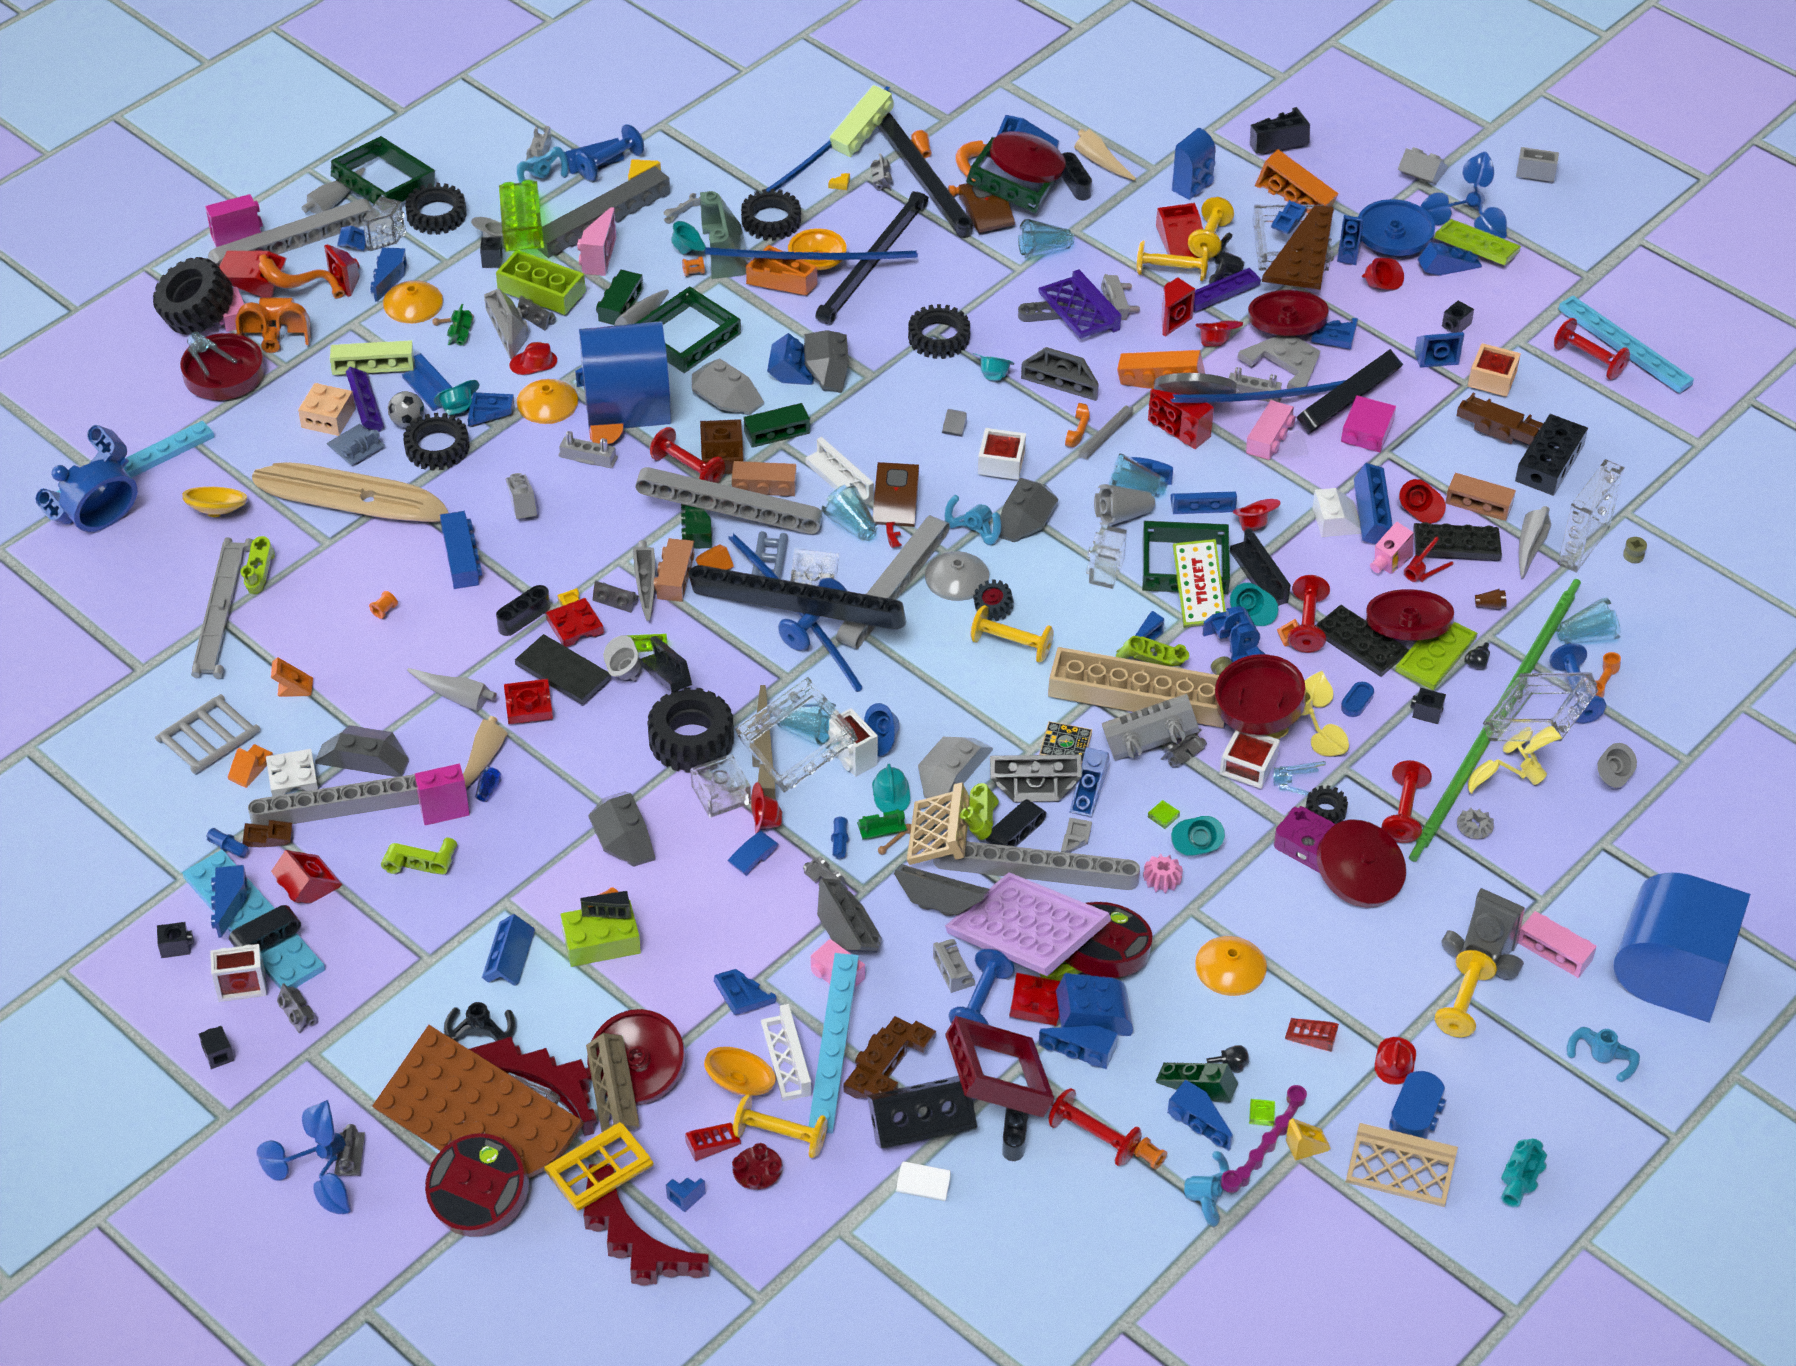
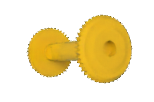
[1188,197,1235,259]
[1136,241,1209,281]
[970,605,1054,663]
[1434,950,1497,1037]
[733,1095,828,1158]

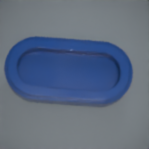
[1341,681,1374,717]

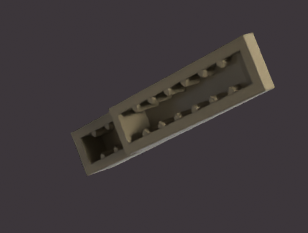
[752,685,776,800]

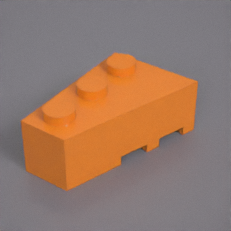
[746,245,817,295]

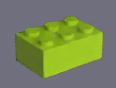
[560,900,641,967]

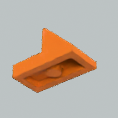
[271,657,313,697]
[228,744,273,788]

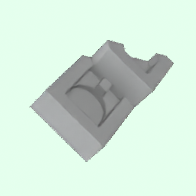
[1061,817,1092,853]

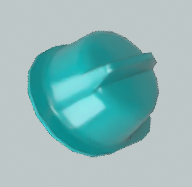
[671,221,706,254]
[973,353,1015,380]
[434,380,480,416]
[1230,582,1278,626]
[872,764,910,812]
[1171,816,1225,856]

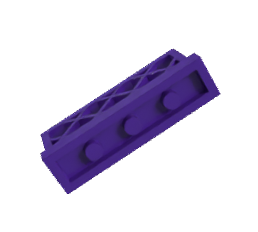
[1038,269,1122,339]

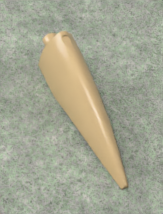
[1074,129,1136,181]
[463,716,508,788]

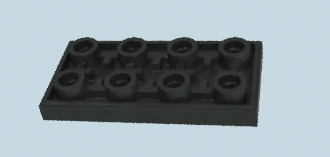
[1413,522,1502,560]
[1315,604,1409,677]
[515,634,611,705]

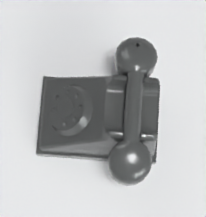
[1441,888,1525,980]

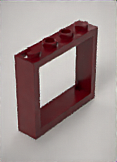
[945,1016,1055,1117]

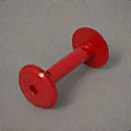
[1554,318,1630,380]
[650,427,725,483]
[1288,575,1330,652]
[1381,760,1432,843]
[1048,1088,1142,1166]

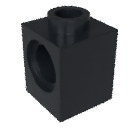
[480,237,503,268]
[1441,300,1474,333]
[1410,687,1446,724]
[157,921,194,958]
[198,1025,234,1069]

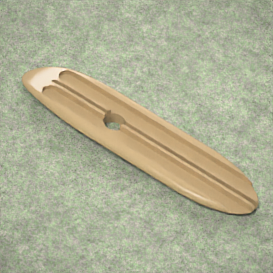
[252,462,448,522]

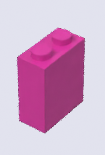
[205,194,263,247]
[1341,396,1396,453]
[414,763,470,826]

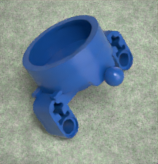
[35,425,138,532]

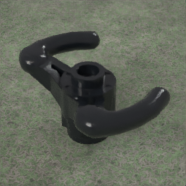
[1209,233,1245,284]
[443,1002,516,1042]

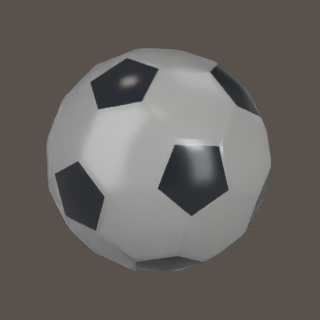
[387,391,425,428]

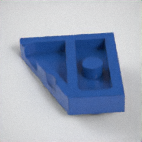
[1311,318,1358,349]
[467,392,514,426]
[713,969,777,1016]

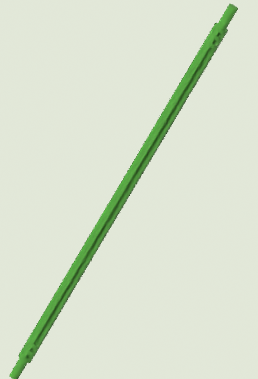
[1409,579,1581,862]

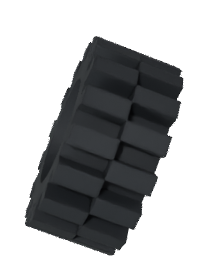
[1305,785,1348,824]

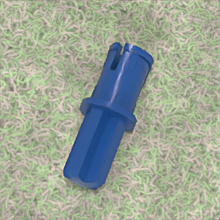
[831,816,849,860]
[206,828,249,858]

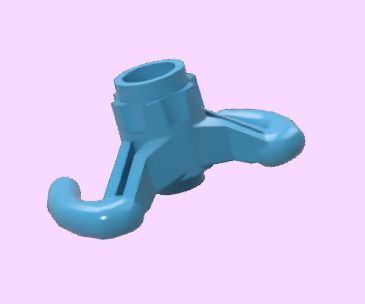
[517,147,569,193]
[944,495,1001,545]
[1567,1027,1640,1082]
[1184,1151,1230,1227]

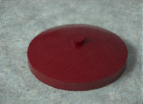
[990,131,1065,183]
[1248,290,1329,336]
[1366,589,1454,640]
[1317,819,1406,908]
[587,1009,686,1105]

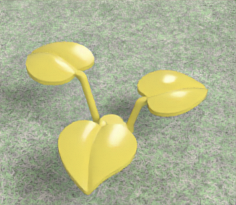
[1267,671,1349,757]
[1468,725,1562,794]

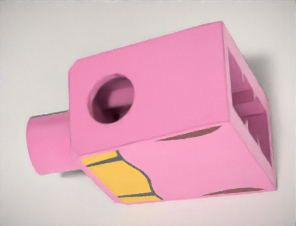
[1370,522,1414,574]

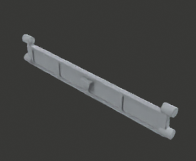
[191,537,253,679]

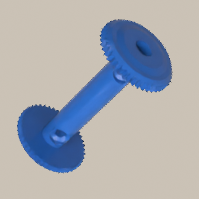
[575,124,644,181]
[778,578,847,651]
[1549,643,1607,723]
[948,949,1014,1025]

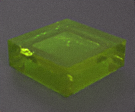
[1148,800,1180,829]
[1249,1099,1275,1126]

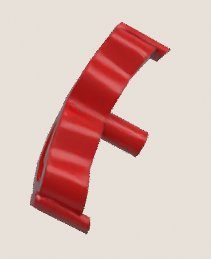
[886,522,902,548]

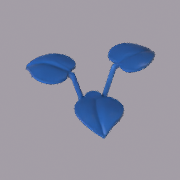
[1421,151,1507,239]
[256,1100,351,1214]

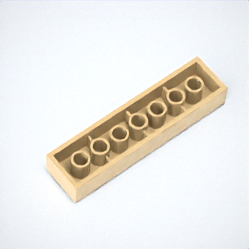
[1048,647,1224,728]

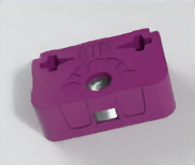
[1274,806,1335,873]

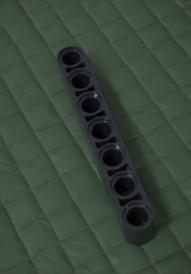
[1296,349,1403,434]

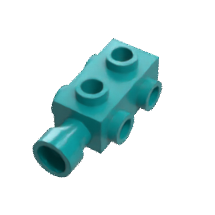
[1501,1138,1547,1207]

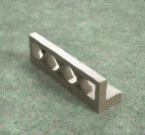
[586,1033,640,1132]

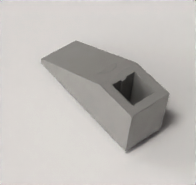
[505,473,537,519]

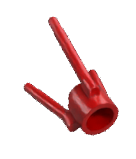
[1404,537,1454,582]

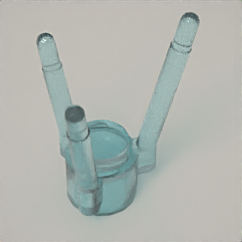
[187,332,237,375]
[1273,761,1326,796]

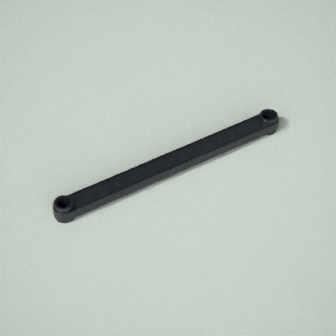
[877,112,973,238]
[815,191,929,324]

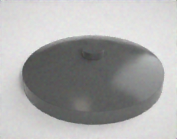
[1154,373,1237,395]

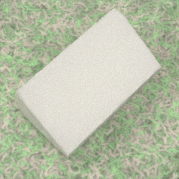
[896,1162,951,1201]

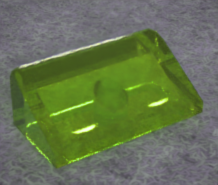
[626,633,668,652]

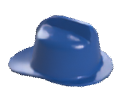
[864,703,899,756]

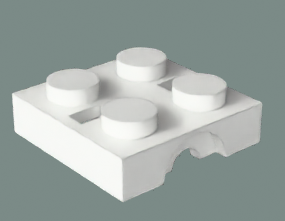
[266,749,318,796]

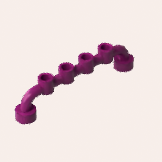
[1221,1085,1307,1193]

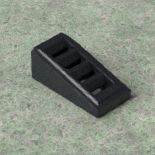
[580,891,631,919]

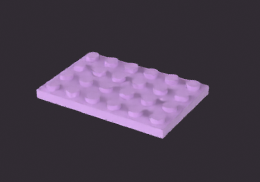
[945,872,1111,976]

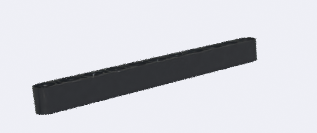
[688,565,907,630]

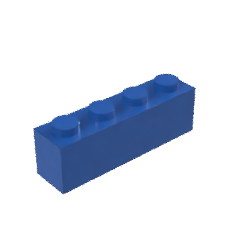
[1354,463,1393,544]
[440,511,482,589]

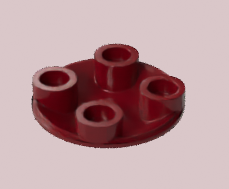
[732,1143,783,1190]

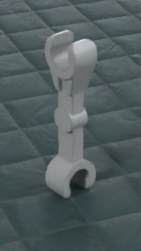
[664,193,700,224]

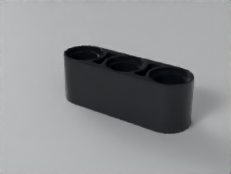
[1061,152,1092,201]
[496,585,550,636]
[986,799,1047,847]
[229,905,301,951]
[1002,1107,1028,1162]

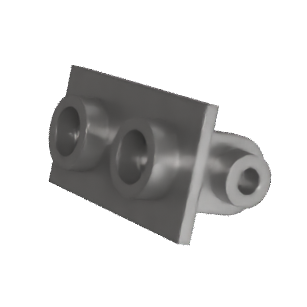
[870,153,893,191]
[517,295,556,330]
[592,580,639,613]
[1161,728,1207,767]
[803,853,848,890]
[277,983,317,1034]
[334,1124,365,1176]

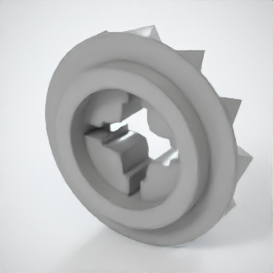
[1457,807,1494,839]

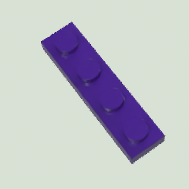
[1193,268,1261,311]
[346,366,384,432]

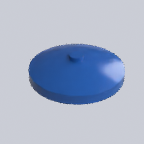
[1358,199,1435,256]

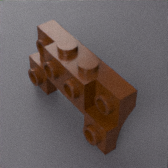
[1456,392,1543,445]
[843,1016,936,1099]

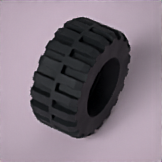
[153,257,233,335]
[647,687,734,773]

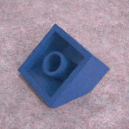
[1414,332,1464,368]

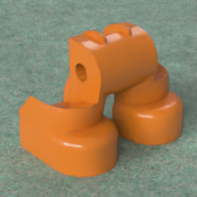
[235,298,311,345]

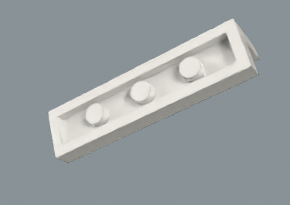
[805,437,874,510]
[761,1004,811,1102]

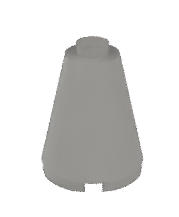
[1094,484,1155,527]

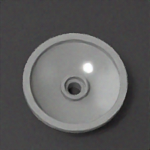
[925,551,989,601]

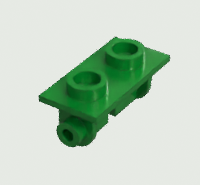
[446,304,473,346]
[857,809,907,840]

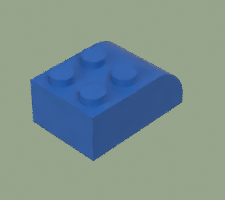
[1171,127,1216,200]
[1056,973,1133,1036]

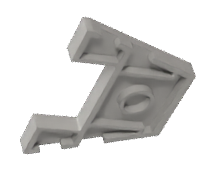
[1237,335,1321,397]

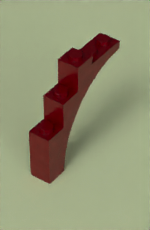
[469,1037,597,1136]
[584,1164,710,1286]

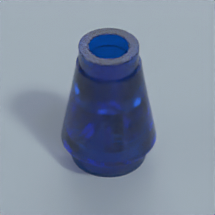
[475,767,501,802]

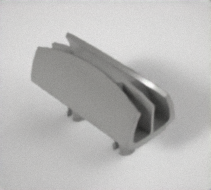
[1101,693,1200,761]

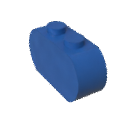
[1389,1071,1447,1139]

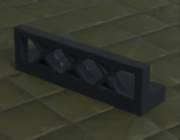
[1229,528,1291,606]
[640,636,692,692]

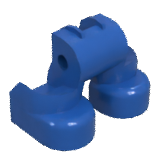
[1202,606,1265,663]

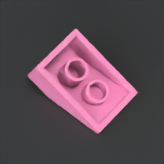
[577,207,617,276]

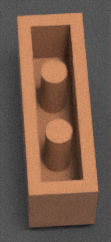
[732,461,797,496]
[1445,472,1516,521]
[653,538,695,602]

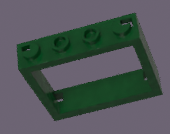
[330,136,435,211]
[966,137,1057,213]
[635,286,741,374]
[1142,521,1230,594]

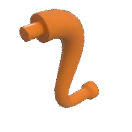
[948,140,986,197]
[258,254,345,299]

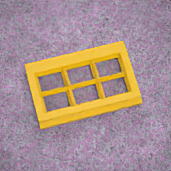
[544,1122,654,1211]

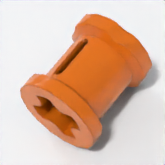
[682,256,705,277]
[261,326,280,353]
[369,590,398,619]
[1134,1137,1168,1170]

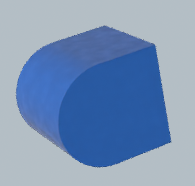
[579,321,671,429]
[1613,872,1751,1023]

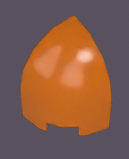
[589,424,623,444]
[695,544,734,570]

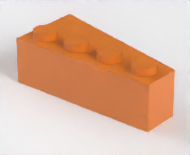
[1254,149,1339,212]
[1117,350,1205,389]

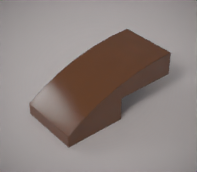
[242,820,292,847]

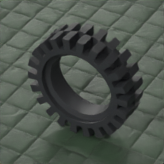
[405,183,467,235]
[741,189,801,241]
[908,304,970,359]
[403,413,469,471]

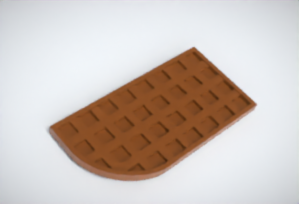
[372,1024,584,1178]

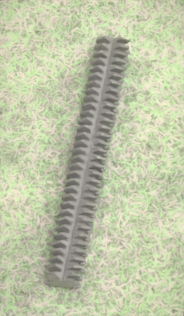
[1078,405,1134,460]

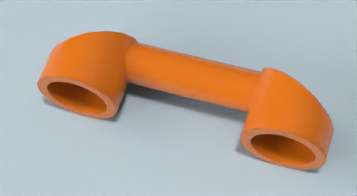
[1065,403,1090,447]
[1587,652,1621,698]

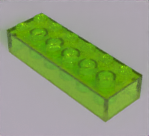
[499,180,544,252]

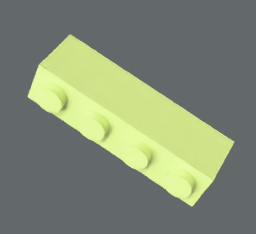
[830,85,894,157]
[330,340,414,375]

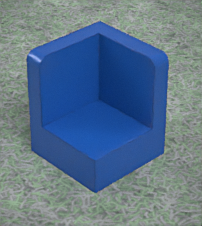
[337,225,368,251]
[666,1178,706,1213]

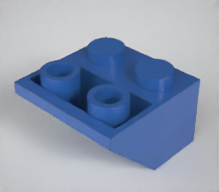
[767,333,814,385]

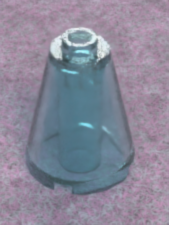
[1018,219,1074,258]
[1109,453,1167,498]
[822,483,878,541]
[1556,597,1621,644]
[774,702,839,747]

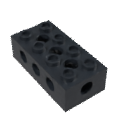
[1515,414,1588,496]
[867,1076,978,1149]

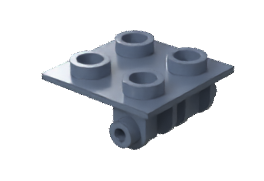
[326,424,385,466]

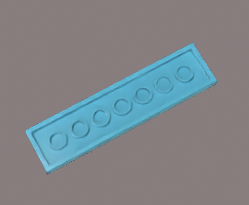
[182,849,325,990]

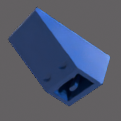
[996,115,1059,148]

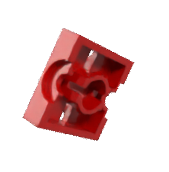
[546,598,604,647]
[504,679,553,724]
[1009,973,1060,1026]

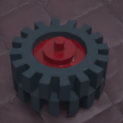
[973,579,1014,621]

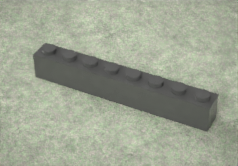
[533,167,670,258]

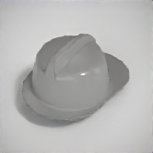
[471,217,517,249]
[603,635,642,681]
[1597,743,1637,788]

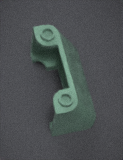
[700,191,749,279]

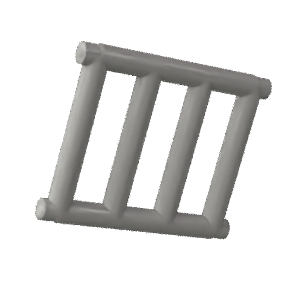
[155,694,261,774]

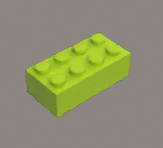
[496,249,586,315]

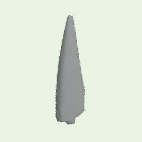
[301,167,366,214]
[615,289,669,326]
[1518,506,1552,578]
[633,540,655,622]
[407,668,497,711]

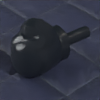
[1464,642,1490,670]
[1206,1045,1250,1073]

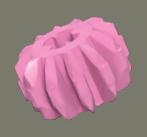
[1143,853,1183,893]

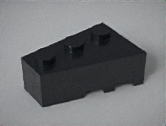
[1250,106,1310,154]

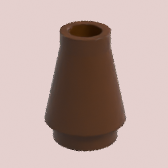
[1475,588,1507,610]

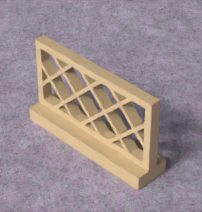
[907,782,970,865]
[1345,1123,1458,1207]

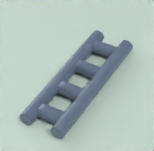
[752,531,788,579]

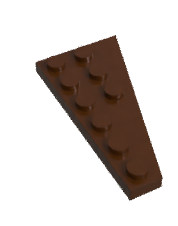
[1261,205,1334,290]

